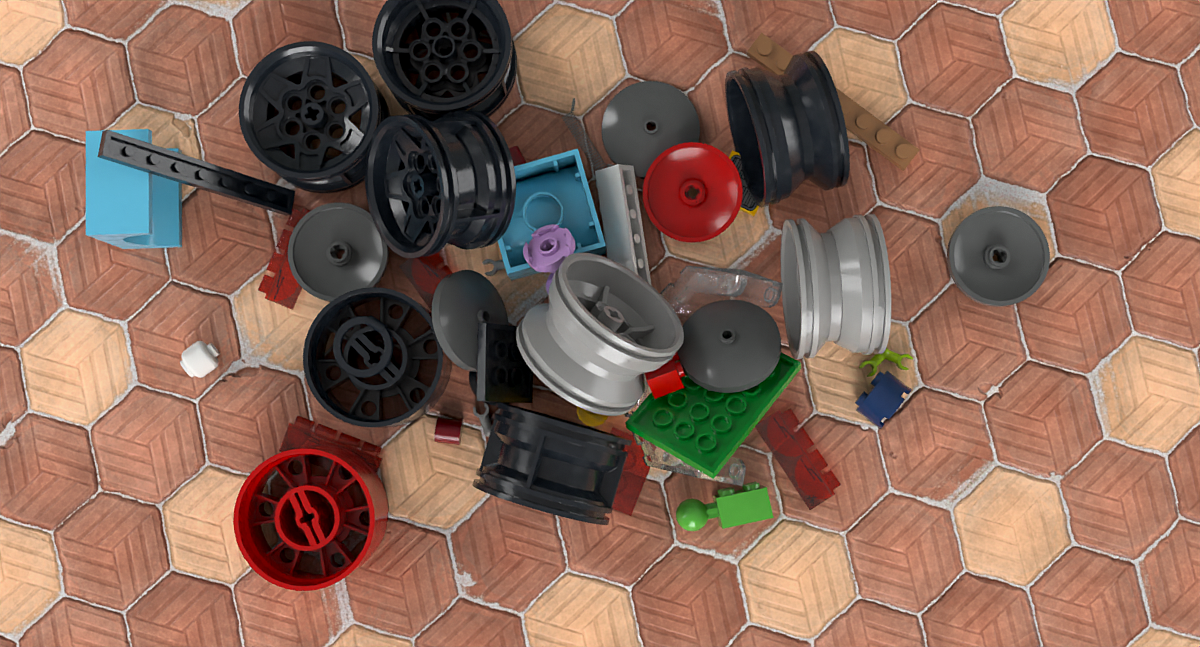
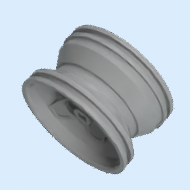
[780,214,891,359]
[516,253,684,416]

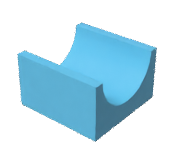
[86,129,182,249]
[498,149,606,281]

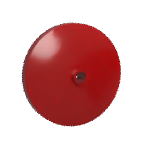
[643,142,743,243]

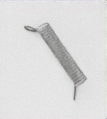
[562,98,614,171]

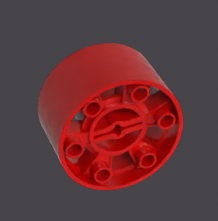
[233,444,388,591]

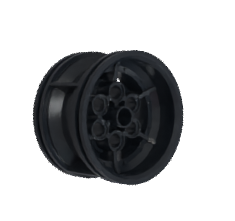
[372,0,517,121]
[239,41,391,194]
[365,110,516,258]
[472,402,632,525]

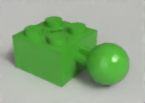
[676,482,774,531]

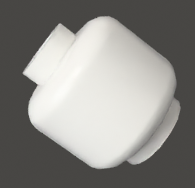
[180,341,220,378]

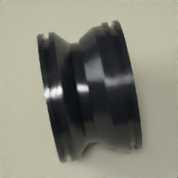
[725,51,850,208]

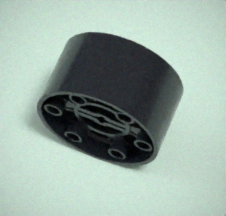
[303,287,452,428]

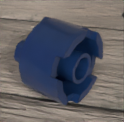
[855,371,912,429]

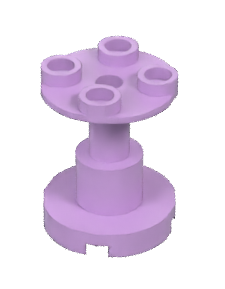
[523,224,576,294]

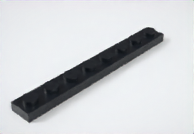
[98,130,295,216]

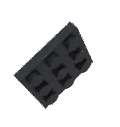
[476,323,533,403]

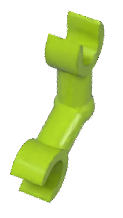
[859,348,913,377]

